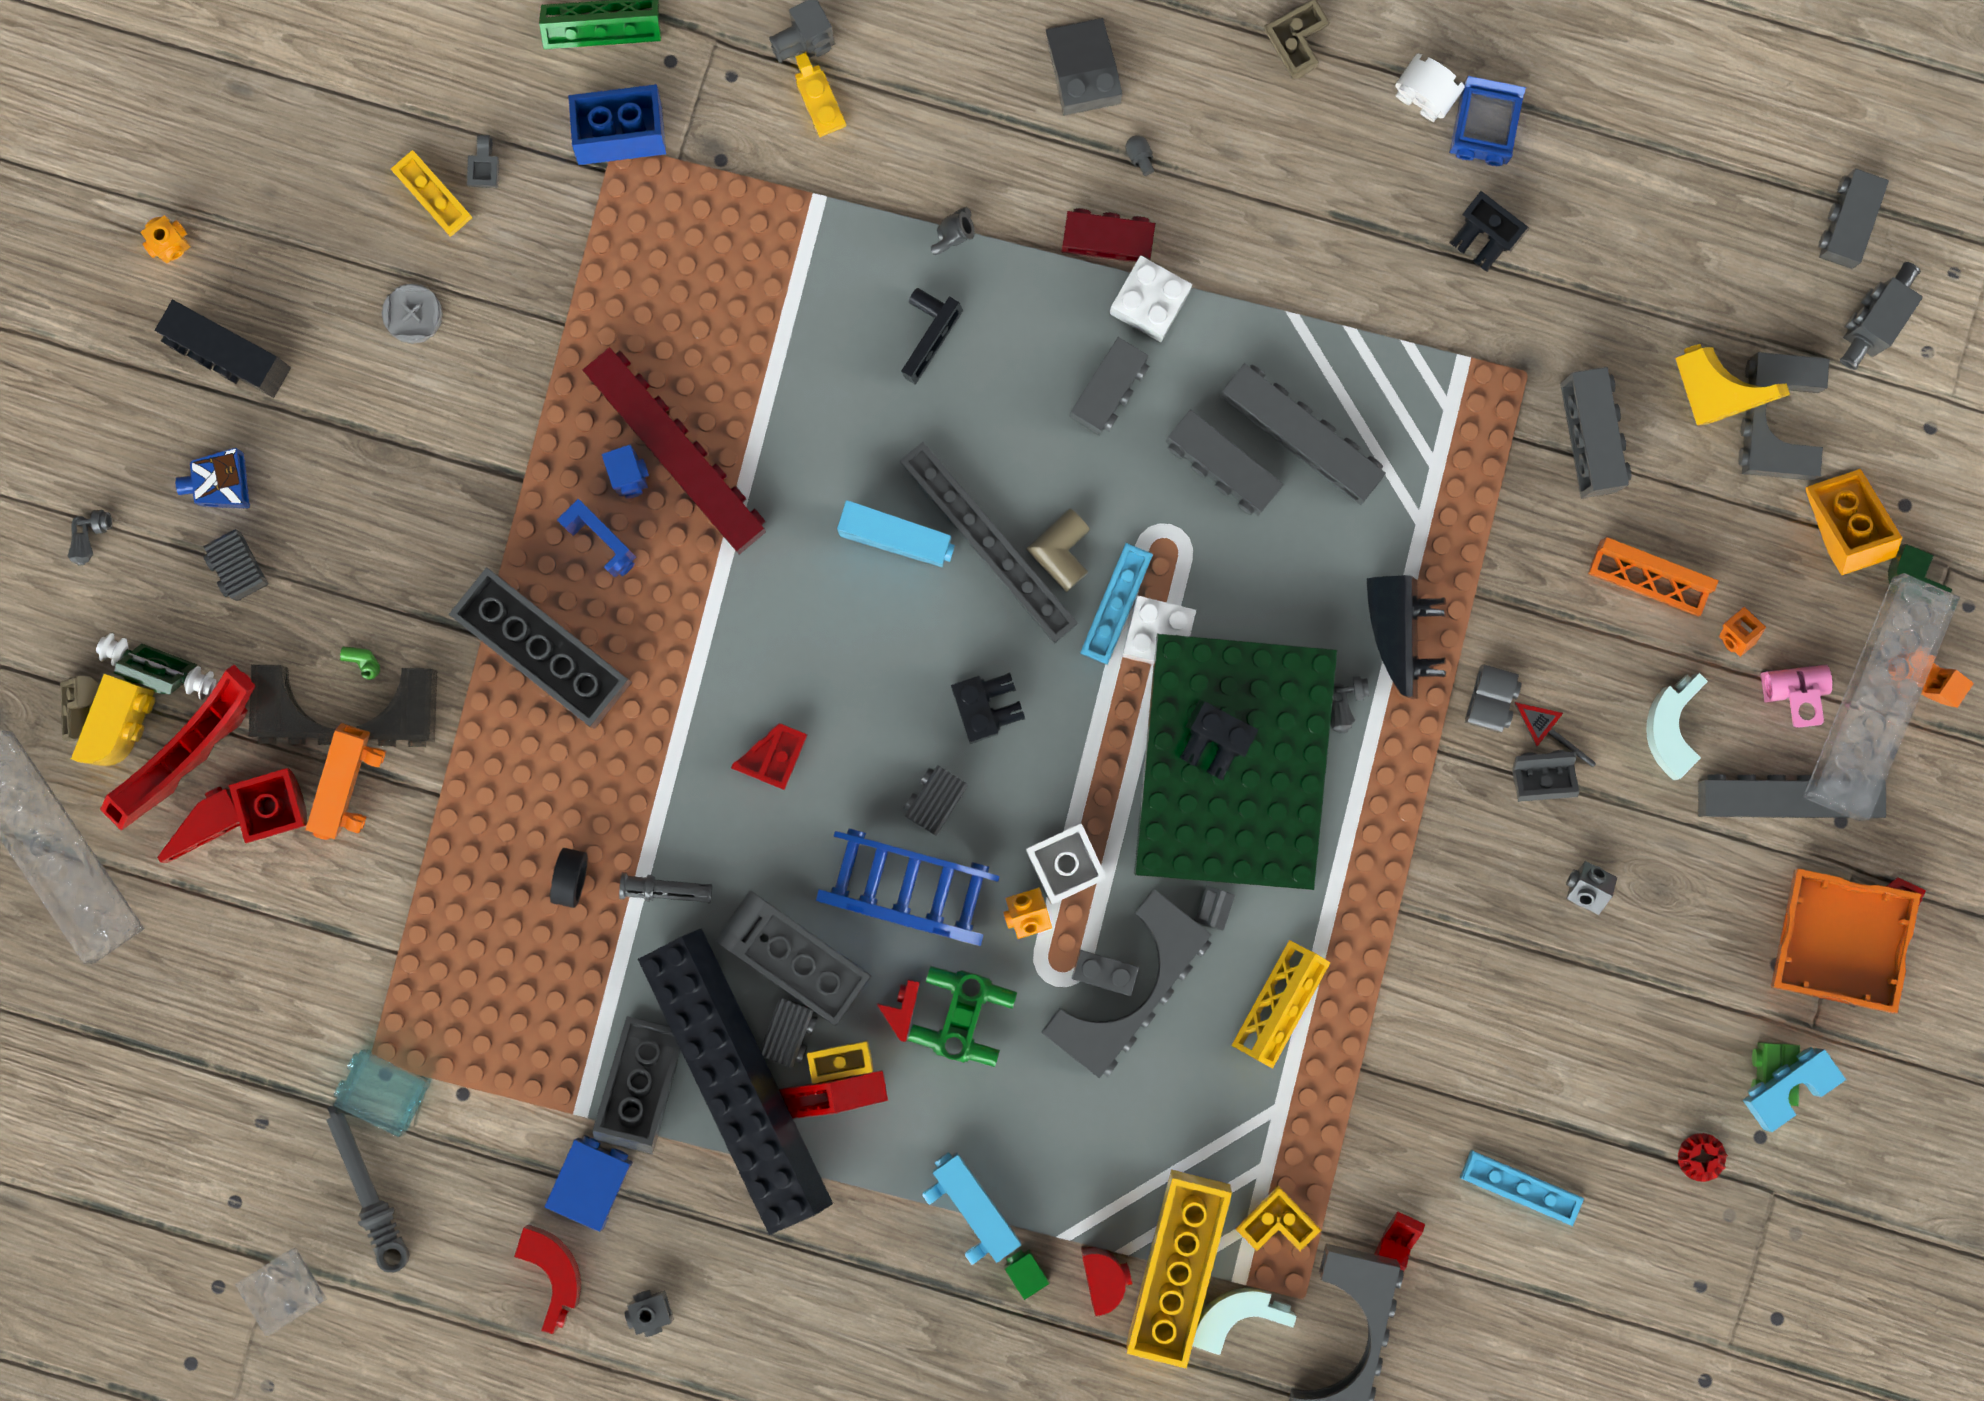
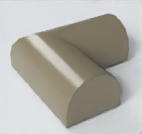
[1263,0,1330,79]
[1026,508,1090,593]
[60,676,99,741]

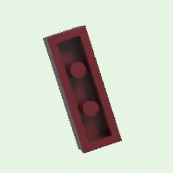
[1062,208,1156,263]

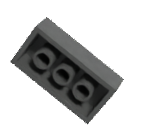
[1560,367,1632,499]

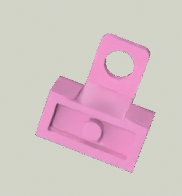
[1761,665,1833,728]

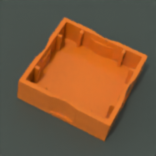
[1771,869,1921,1014]

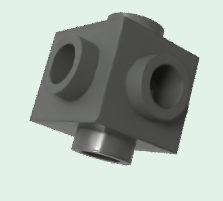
[1566,861,1617,915]
[624,1290,674,1337]

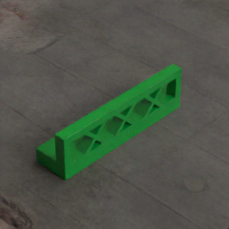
[539,0,661,49]

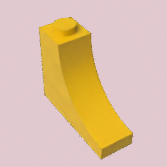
[1675,344,1790,426]

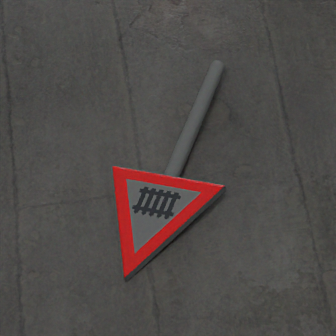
[1515,702,1596,767]

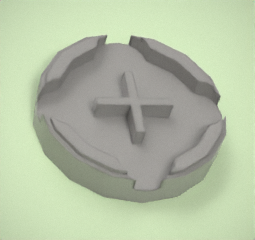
[382,283,443,344]

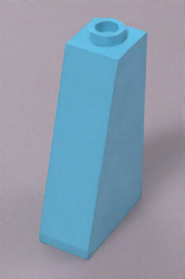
[837,500,955,568]

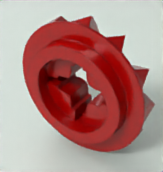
[1678,1133,1728,1182]

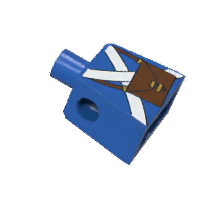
[175,448,250,509]

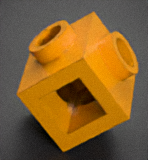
[140,215,191,264]
[1003,887,1052,939]

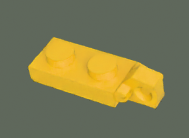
[795,52,846,138]

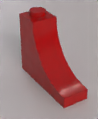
[779,1071,888,1119]

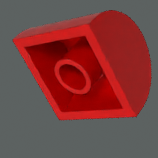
[229,768,307,844]
[1081,1247,1132,1317]

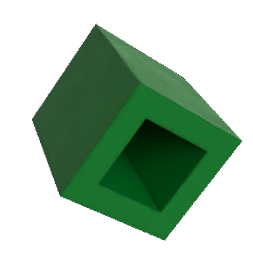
[1004,1249,1050,1300]

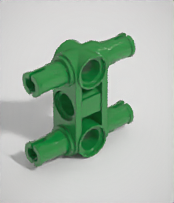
[908,966,1017,1067]

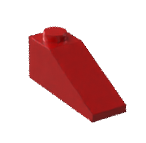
[157,787,240,863]

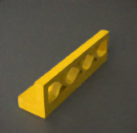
[1231,940,1330,1069]

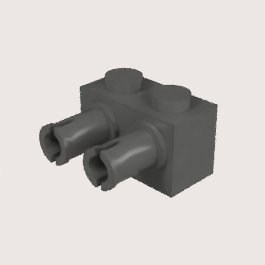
[769,0,835,63]

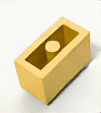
[807,1040,874,1084]

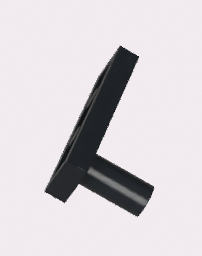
[901,288,963,385]

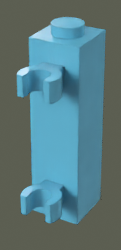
[922,1152,1021,1265]

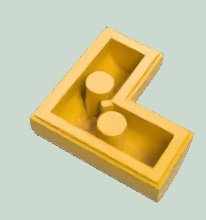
[1235,1186,1321,1251]

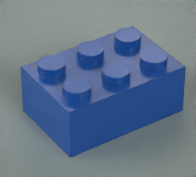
[568,84,666,165]

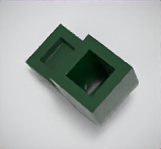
[1888,544,1952,605]

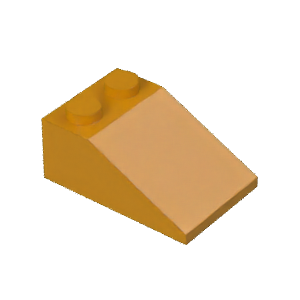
[1805,469,1902,576]

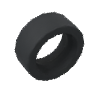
[550,848,588,908]

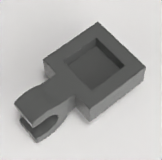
[467,135,499,188]

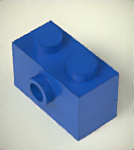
[602,445,649,499]

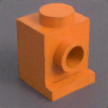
[1719,607,1766,657]

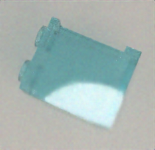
[334,1049,432,1137]

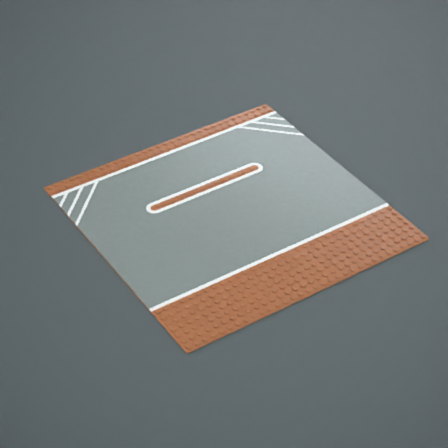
[370,155,1528,1299]

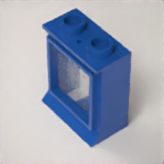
[1449,76,1526,166]

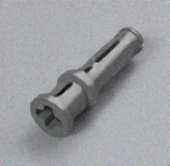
[619,872,712,903]

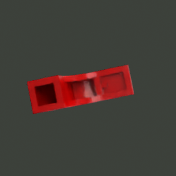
[514,1224,581,1334]

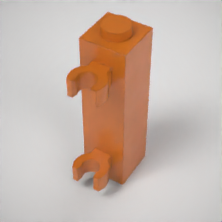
[305,723,386,840]

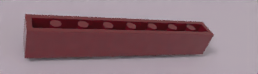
[582,347,766,555]

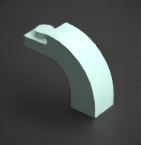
[1646,673,1708,780]
[1192,1288,1297,1355]

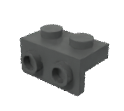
[1512,750,1579,802]

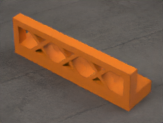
[1588,537,1719,617]

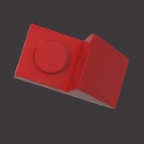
[877,979,920,1042]

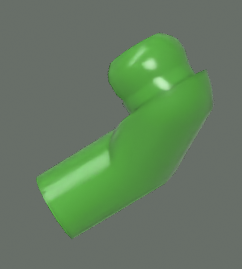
[340,646,380,680]

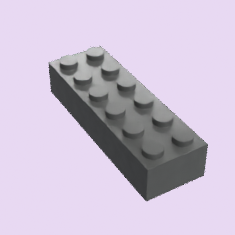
[448,567,632,729]

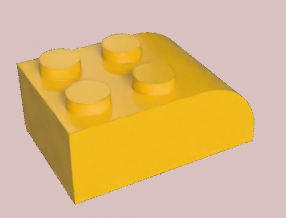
[71,674,155,766]

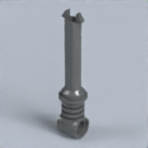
[326,1105,410,1273]

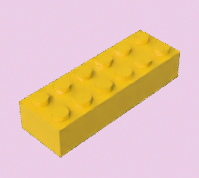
[1126,1169,1232,1369]

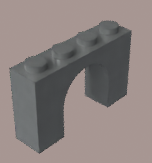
[1738,352,1830,481]

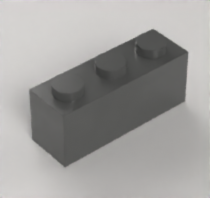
[1818,168,1889,269]
[1070,337,1150,435]

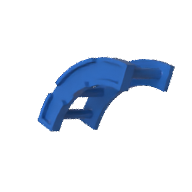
[816,828,1000,946]

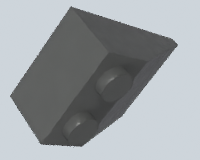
[1045,18,1123,116]

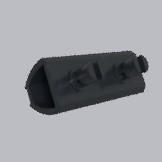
[1367,575,1446,700]

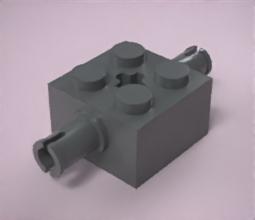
[1840,262,1923,370]

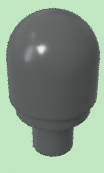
[1125,135,1154,176]

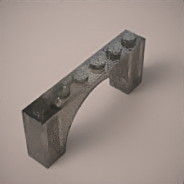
[248,665,437,748]

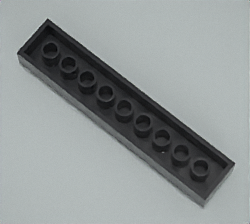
[638,928,833,1235]

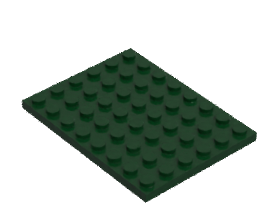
[1134,634,1337,890]

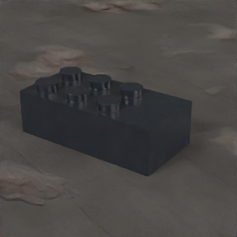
[154,299,291,398]

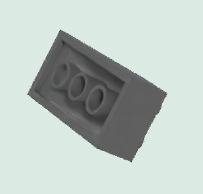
[592,1016,681,1155]

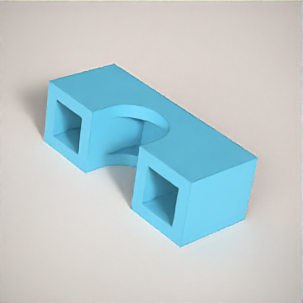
[1743,1047,1846,1132]

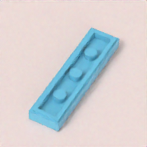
[1080,543,1153,665]
[1460,1150,1584,1226]

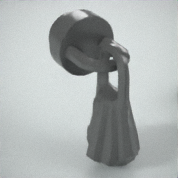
[68,510,112,566]
[1330,676,1369,733]

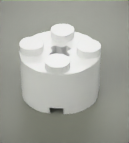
[1395,54,1465,122]

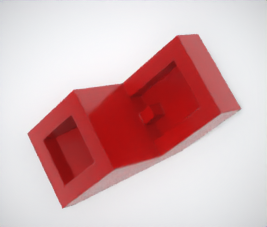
[1374,1211,1425,1272]

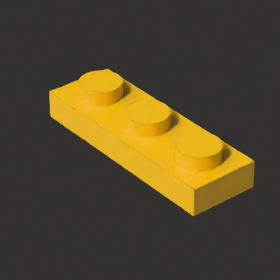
[391,150,472,237]

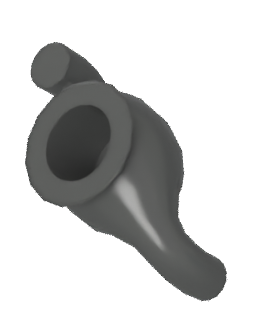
[931,207,975,255]

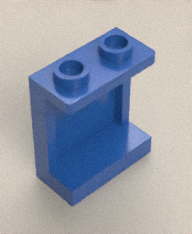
[557,499,636,578]
[545,1135,633,1232]

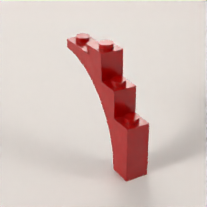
[100,665,256,831]

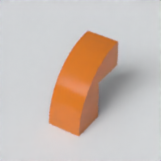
[1884,647,1974,708]

